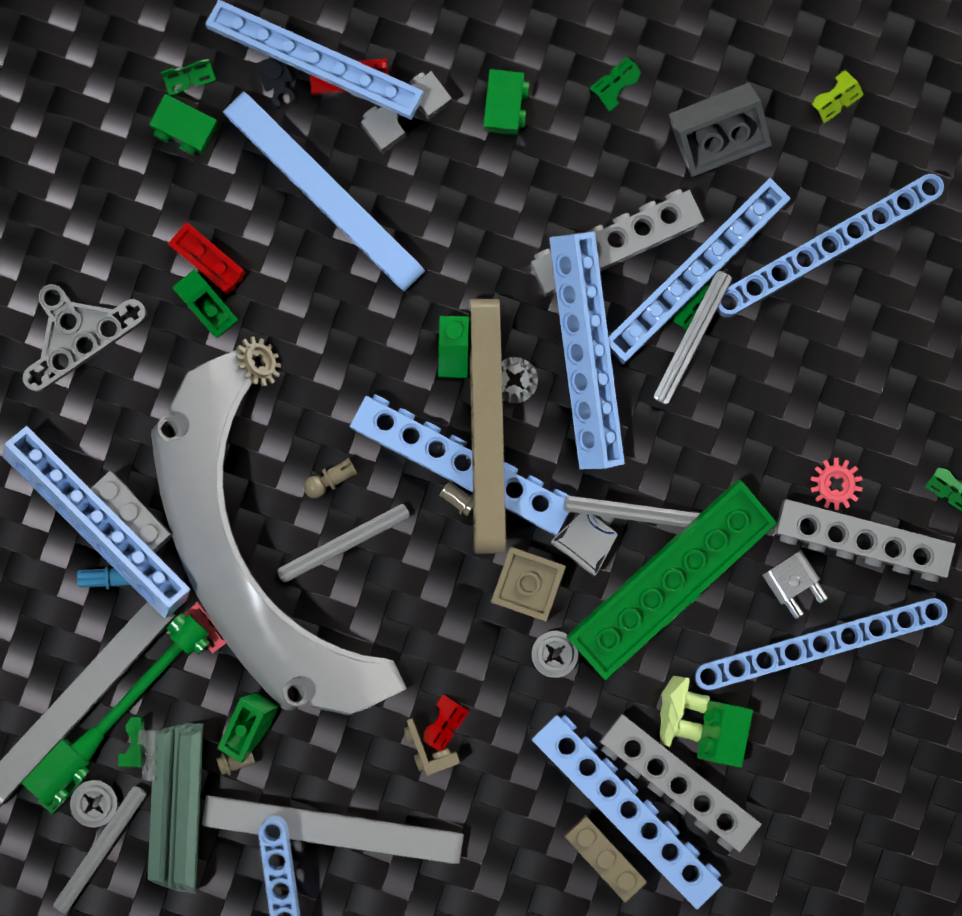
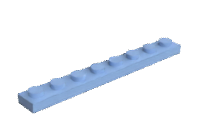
[205,0,424,120]

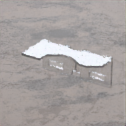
[138,730,158,781]

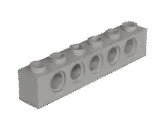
[531,189,704,297]
[774,499,956,582]
[599,714,762,852]

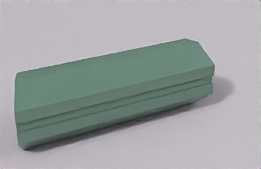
[148,723,203,894]

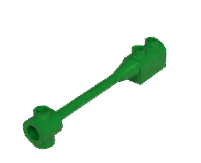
[22,612,210,806]

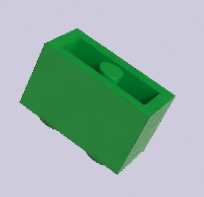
[483,69,529,135]
[149,94,219,156]
[697,701,753,768]

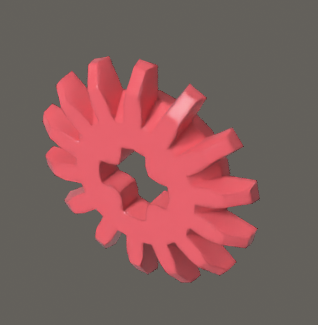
[811,458,862,510]

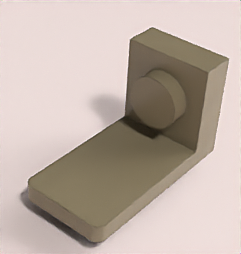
[404,718,460,776]

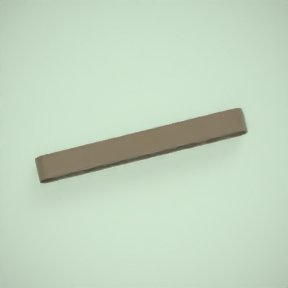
[469,299,506,554]

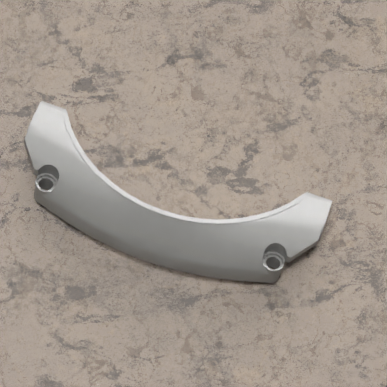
[151,350,407,715]

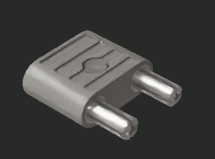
[762,550,828,619]

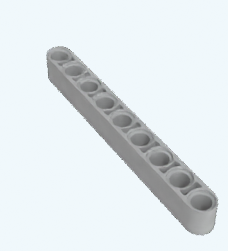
[0,602,176,807]
[201,796,464,864]

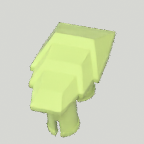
[660,676,710,747]

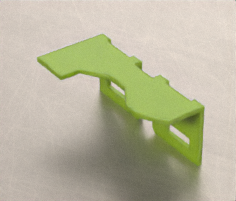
[812,71,863,124]

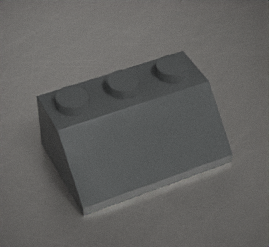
[669,83,772,177]

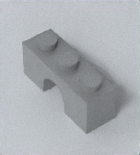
[361,71,452,155]
[90,471,172,553]

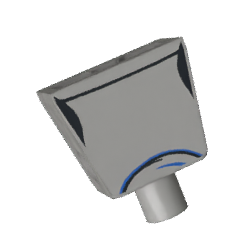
[550,513,618,576]

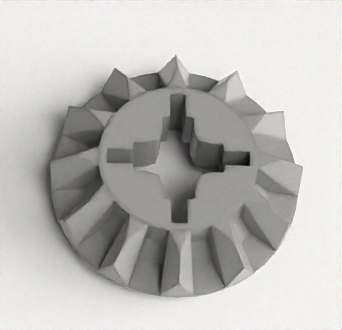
[501,357,538,403]
[532,631,578,678]
[70,780,117,827]

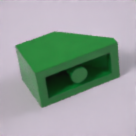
[172,269,238,339]
[438,316,469,378]
[217,692,279,763]

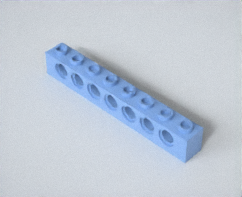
[608,178,791,365]
[549,232,625,469]
[350,394,569,536]
[3,426,190,619]
[532,715,722,909]

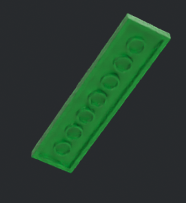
[566,479,777,680]

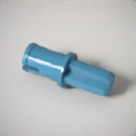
[77,566,130,589]

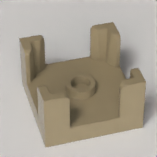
[491,547,566,622]

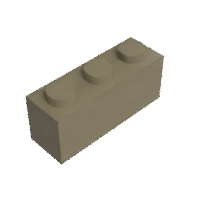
[564,815,647,902]

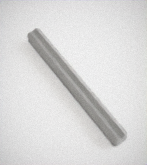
[654,271,732,404]
[564,496,701,527]
[277,504,410,582]
[53,786,147,914]

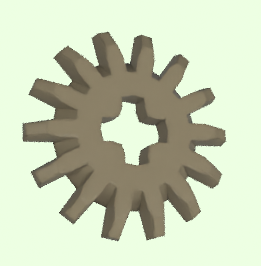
[236,337,281,386]

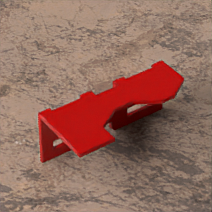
[423,694,469,751]

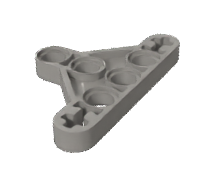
[23,284,147,392]

